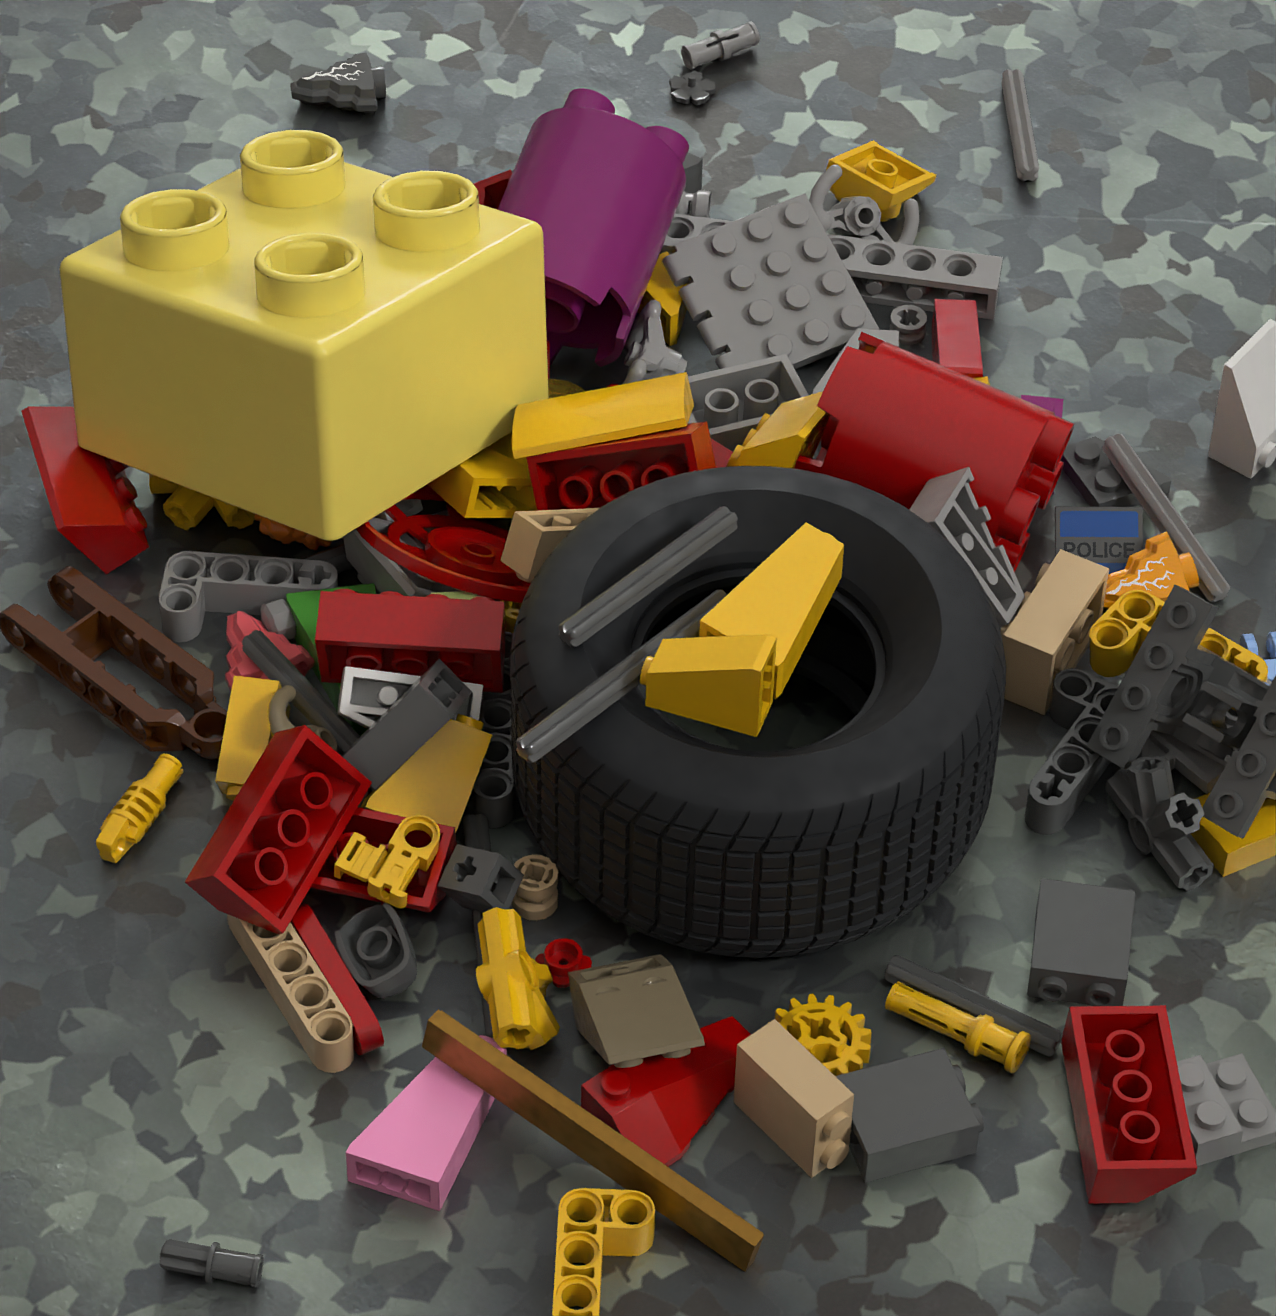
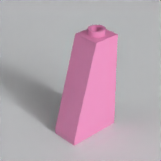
[346,1035,507,1211]

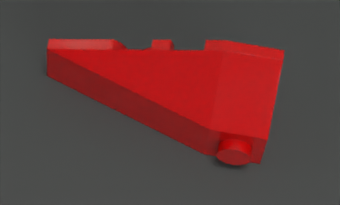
[581,1016,751,1167]

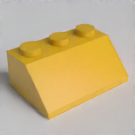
[727,391,830,469]

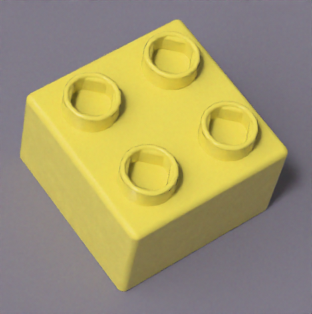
[60,130,549,541]

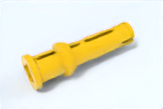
[885,981,1031,1074]

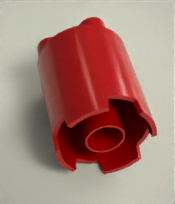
[794,332,1075,573]

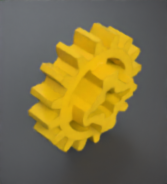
[768,993,872,1076]

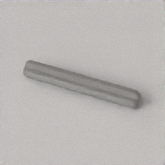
[1001,69,1039,182]

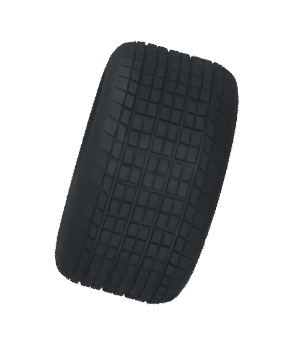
[510,466,1006,958]

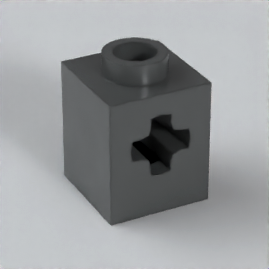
[437,844,524,912]

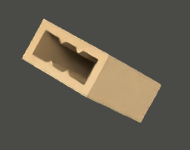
[734,1019,854,1178]

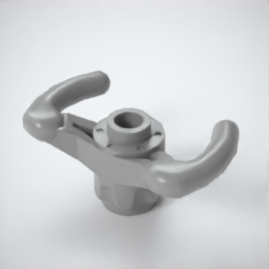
[809,164,919,245]
[623,300,687,384]

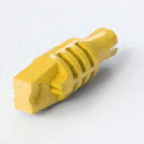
[96,753,184,864]

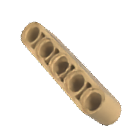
[227,914,355,1073]

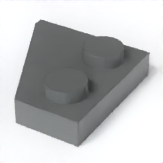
[1060,436,1171,507]

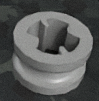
[889,305,927,345]

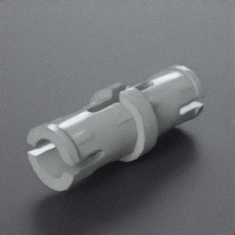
[681,21,760,70]

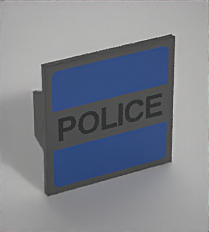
[1055,506,1143,574]

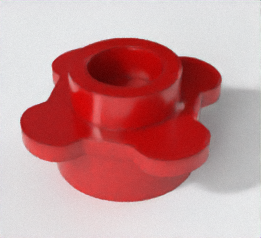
[535,938,592,988]

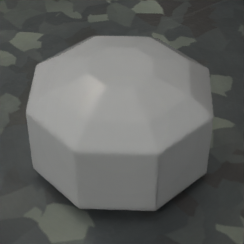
[260,599,296,640]

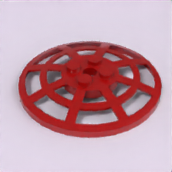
[356,485,531,603]

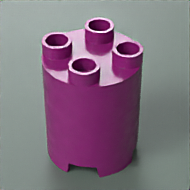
[497,88,689,367]

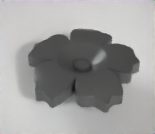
[669,70,716,105]

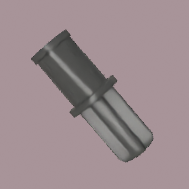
[160,1239,264,1288]

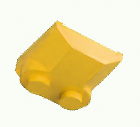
[826,141,936,222]

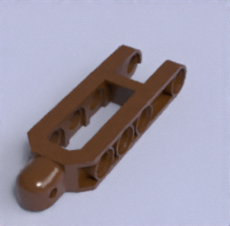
[0,566,227,760]

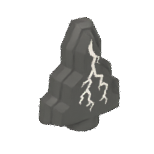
[290,52,386,115]

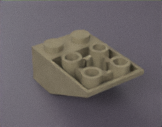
[568,954,705,1068]

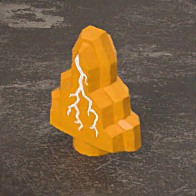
[1103,531,1199,609]

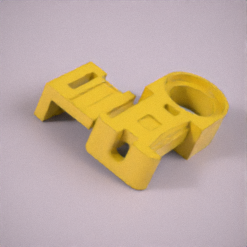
[334,814,440,908]

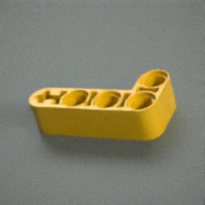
[1089,590,1268,711]
[552,1188,655,1316]

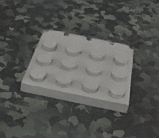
[662,193,879,369]

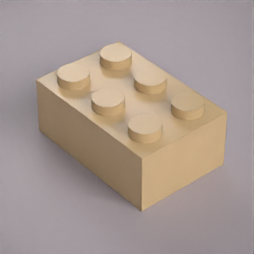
[1000,549,1109,715]

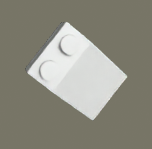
[1208,319,1276,479]

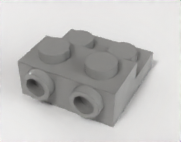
[1177,1053,1276,1166]

